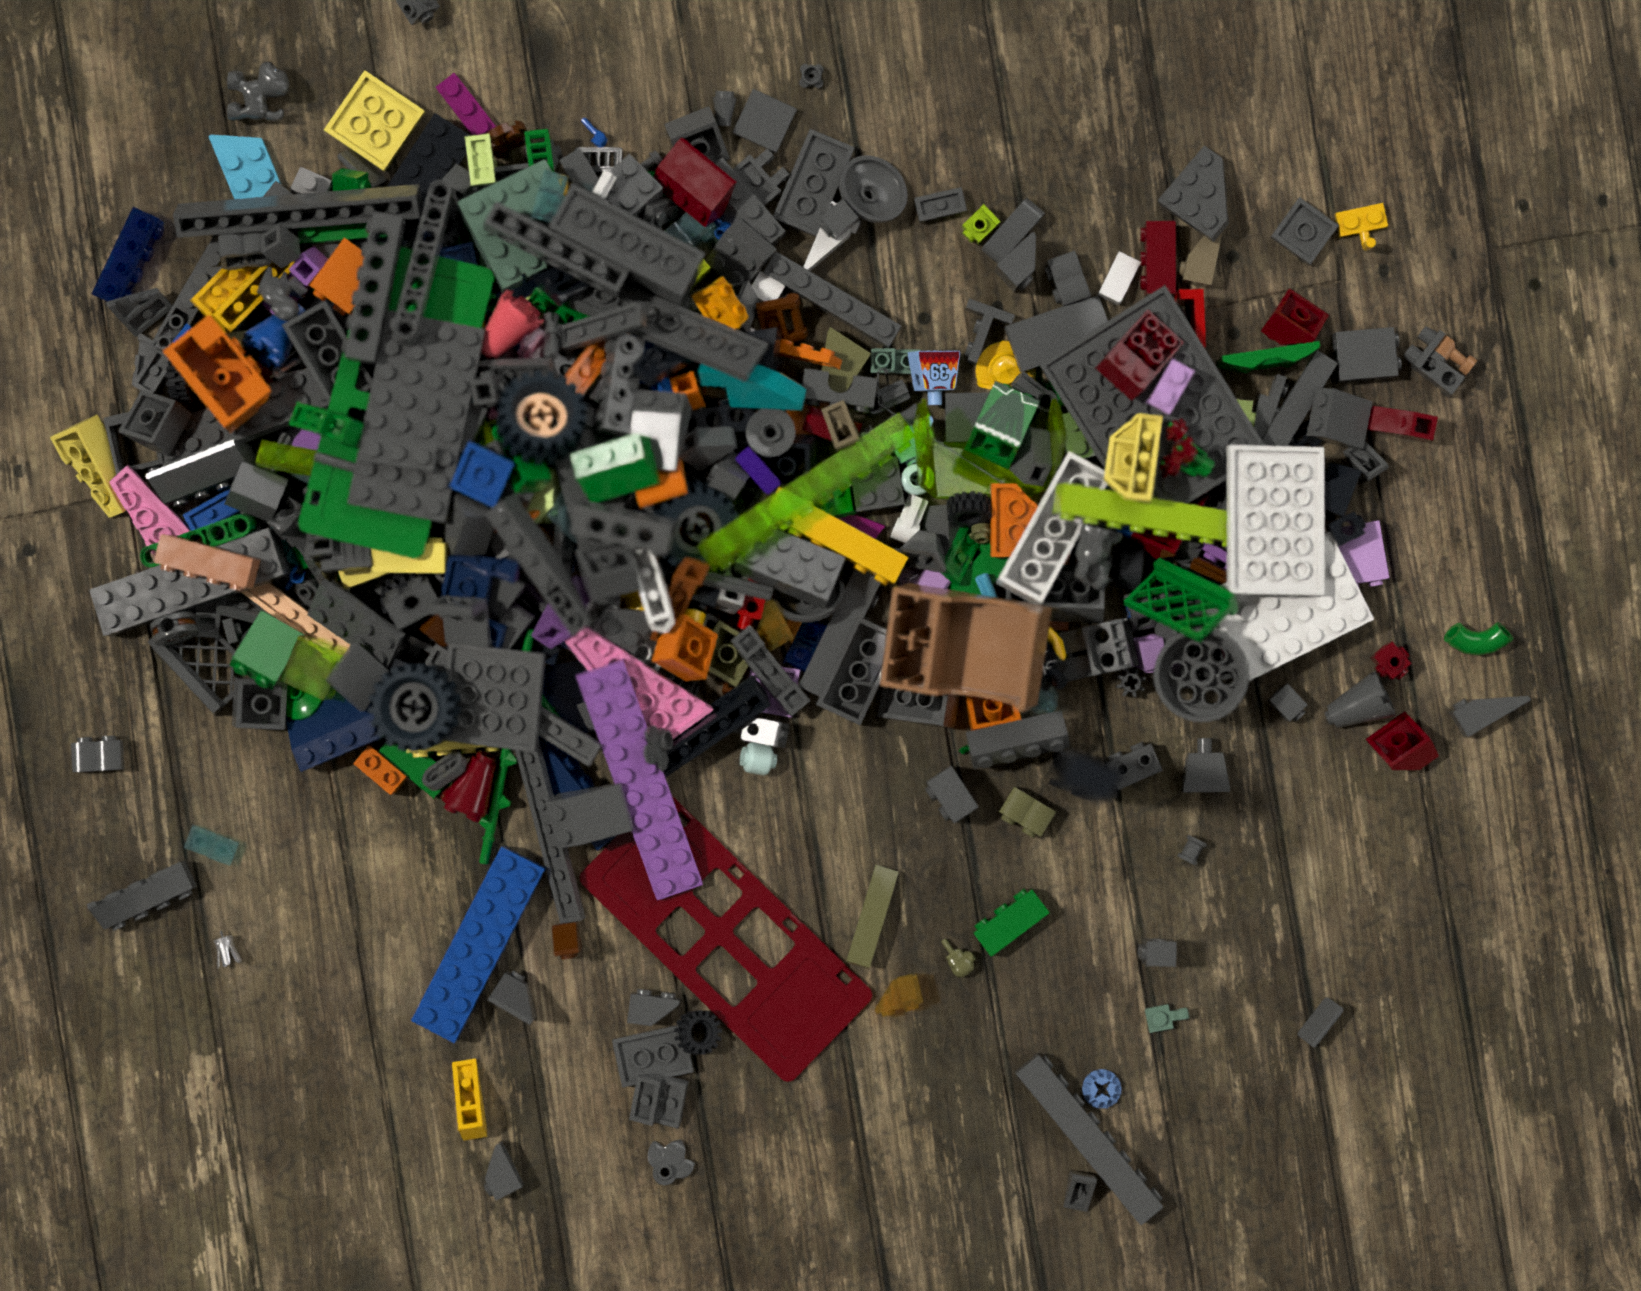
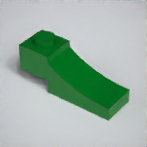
[288,402,364,448]

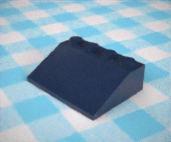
[286,683,385,772]

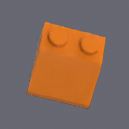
[652,614,718,681]

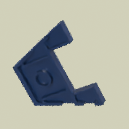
[440,555,521,648]

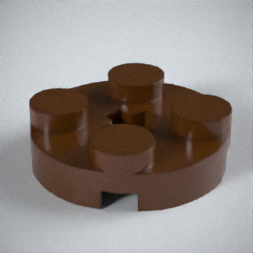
[486,121,528,159]

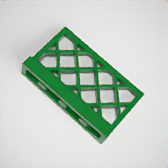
[1124,558,1239,643]

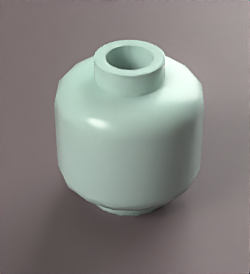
[901,464,932,496]
[740,742,777,776]

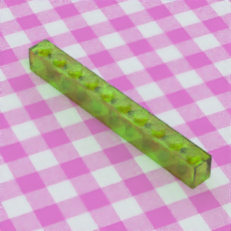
[697,413,916,572]

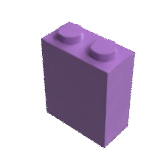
[531,575,590,649]

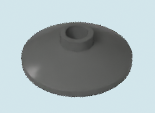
[746,409,795,457]

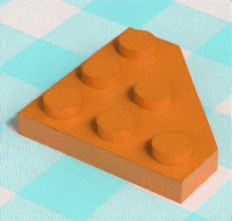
[990,483,1038,557]

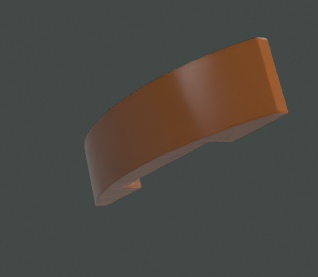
[650,557,710,642]

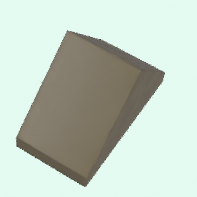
[821,400,859,450]

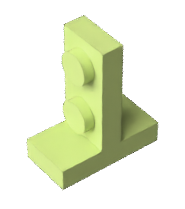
[465,134,498,187]

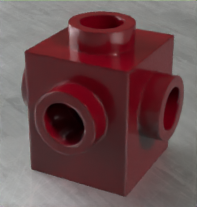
[1370,641,1411,680]

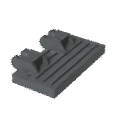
[303,487,372,573]

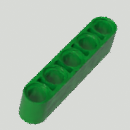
[140,513,257,567]

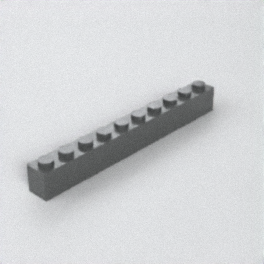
[173,184,423,238]

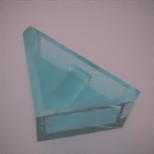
[531,170,568,223]

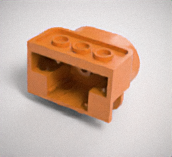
[163,314,272,434]

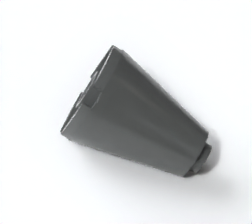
[1324,671,1396,728]

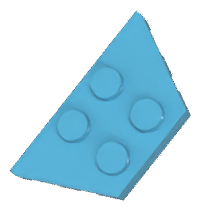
[208,135,281,199]

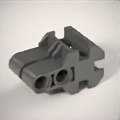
[1058,618,1140,681]

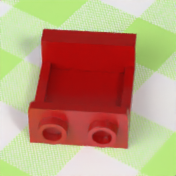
[1174,289,1206,348]

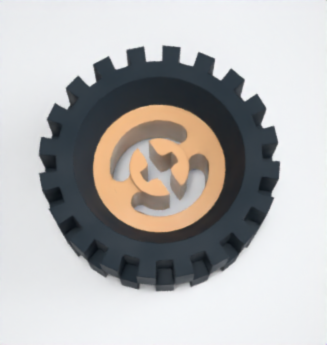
[496,370,587,465]

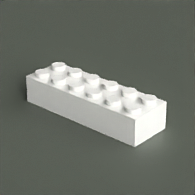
[996,451,1107,605]

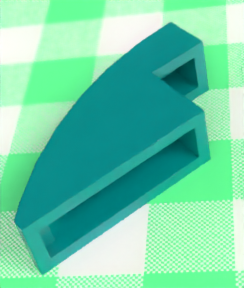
[699,363,807,410]

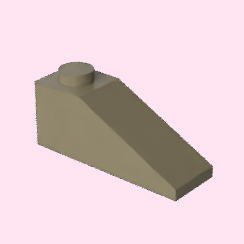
[1178,233,1222,288]

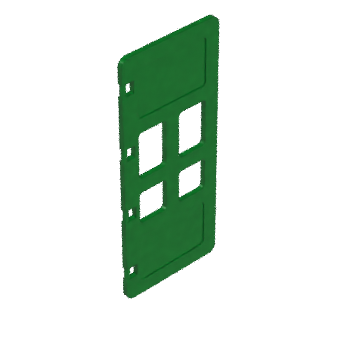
[298,242,495,559]

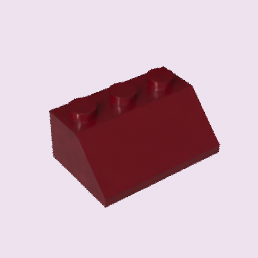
[653,138,737,228]

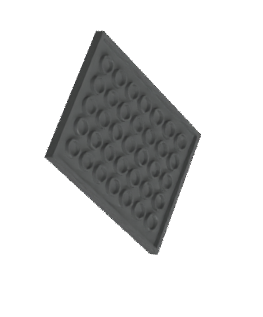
[1039,286,1265,504]

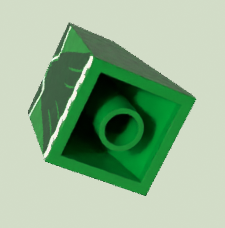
[964,381,1040,470]

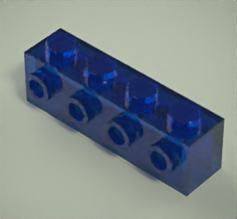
[91,207,164,302]

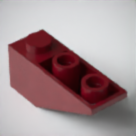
[1367,406,1438,443]

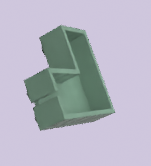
[457,159,565,294]

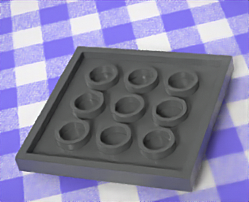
[443,642,546,752]

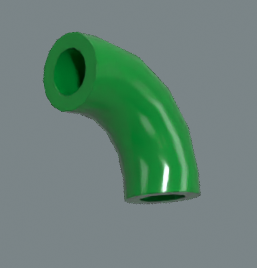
[1444,622,1513,656]

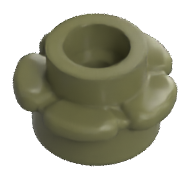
[969,523,991,544]

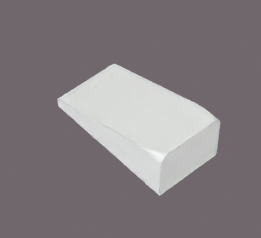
[1098,251,1140,305]

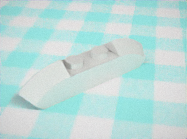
[620,524,675,634]

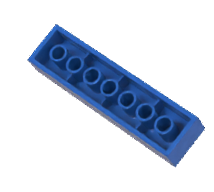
[411,846,546,1043]

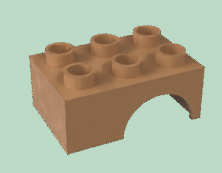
[880,583,1052,711]

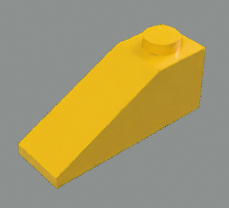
[452,1058,487,1141]

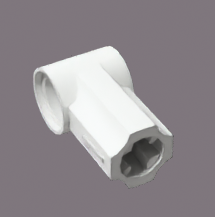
[890,494,928,543]

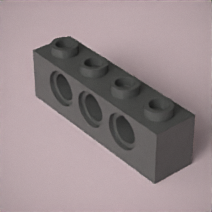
[571,500,677,556]

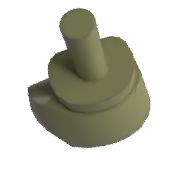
[941,938,975,978]

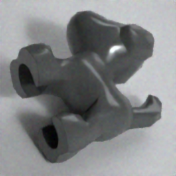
[227,62,289,122]
[1073,523,1122,590]

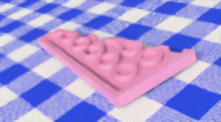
[565,626,713,739]

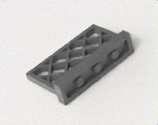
[148,608,236,716]

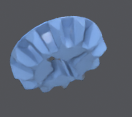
[1082,1069,1121,1108]

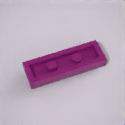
[435,73,496,136]

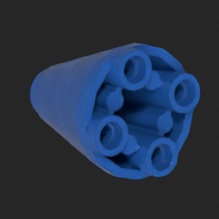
[241,303,306,369]

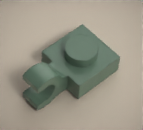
[1144,1004,1189,1033]

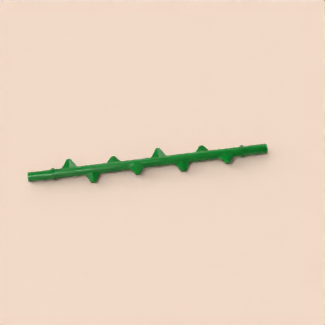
[478,627,535,864]

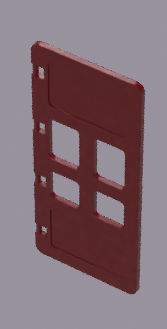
[580,796,872,1082]

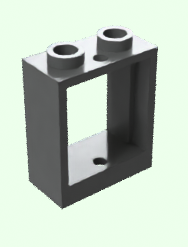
[103,412,164,475]

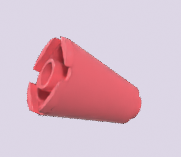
[481,290,544,359]

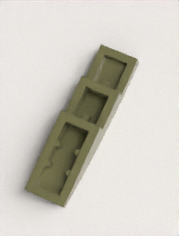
[846,865,899,969]

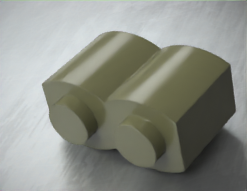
[999,787,1056,838]

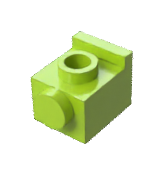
[962,204,1000,245]

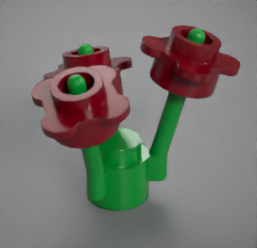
[1160,418,1214,478]

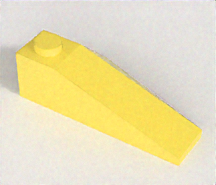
[50,415,126,518]

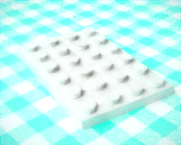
[1227,445,1325,595]
[1200,532,1374,681]

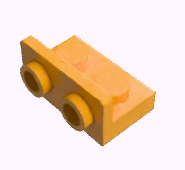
[691,276,749,329]

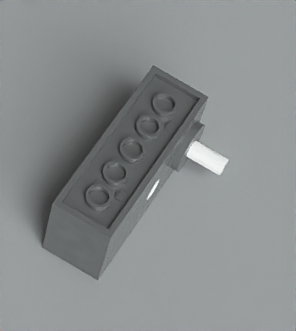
[549,170,705,307]

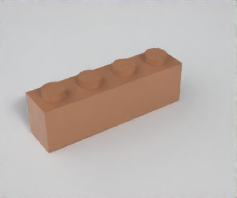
[154,534,260,592]

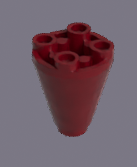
[441,750,496,822]

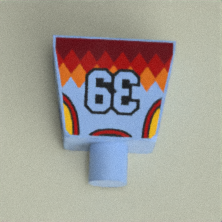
[908,351,960,405]

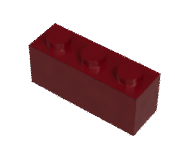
[1140,221,1176,297]

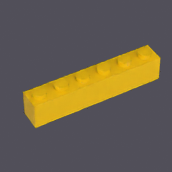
[763,487,908,586]

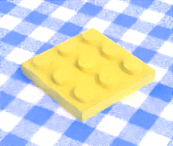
[324,70,426,172]

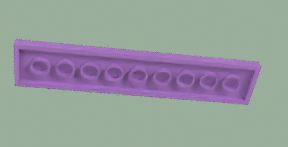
[576,659,703,900]

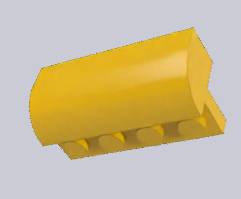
[189,261,294,334]

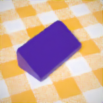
[736,447,781,495]

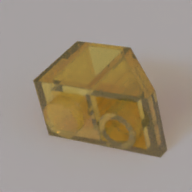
[875,972,924,1017]

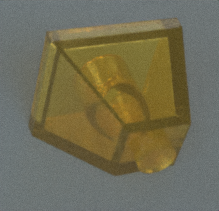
[757,597,795,652]

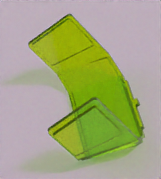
[913,399,1068,499]

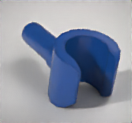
[581,118,607,147]
[714,218,731,240]
[284,565,307,591]

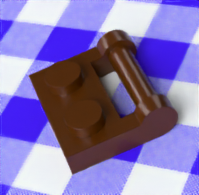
[756,293,808,342]

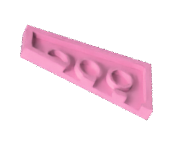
[109,465,191,557]

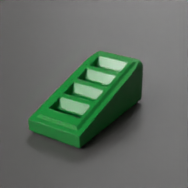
[524,129,555,177]

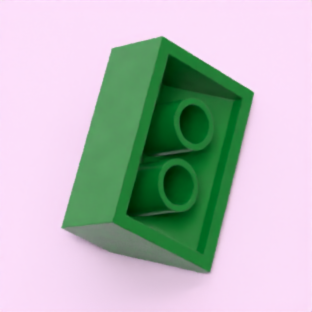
[570,433,660,503]

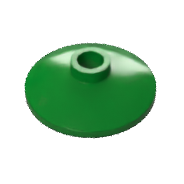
[286,674,324,720]

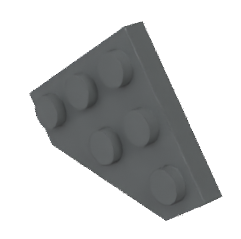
[1157,146,1229,242]

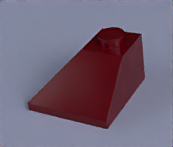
[1261,288,1329,345]
[1365,711,1439,770]

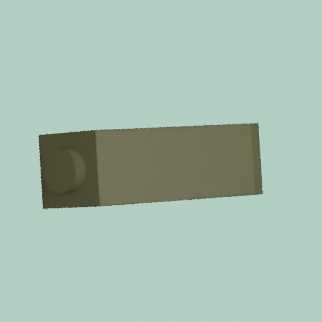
[822,327,871,393]

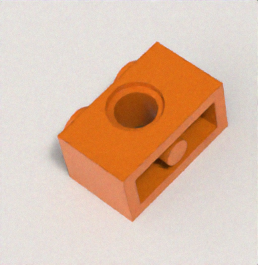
[353,745,408,795]

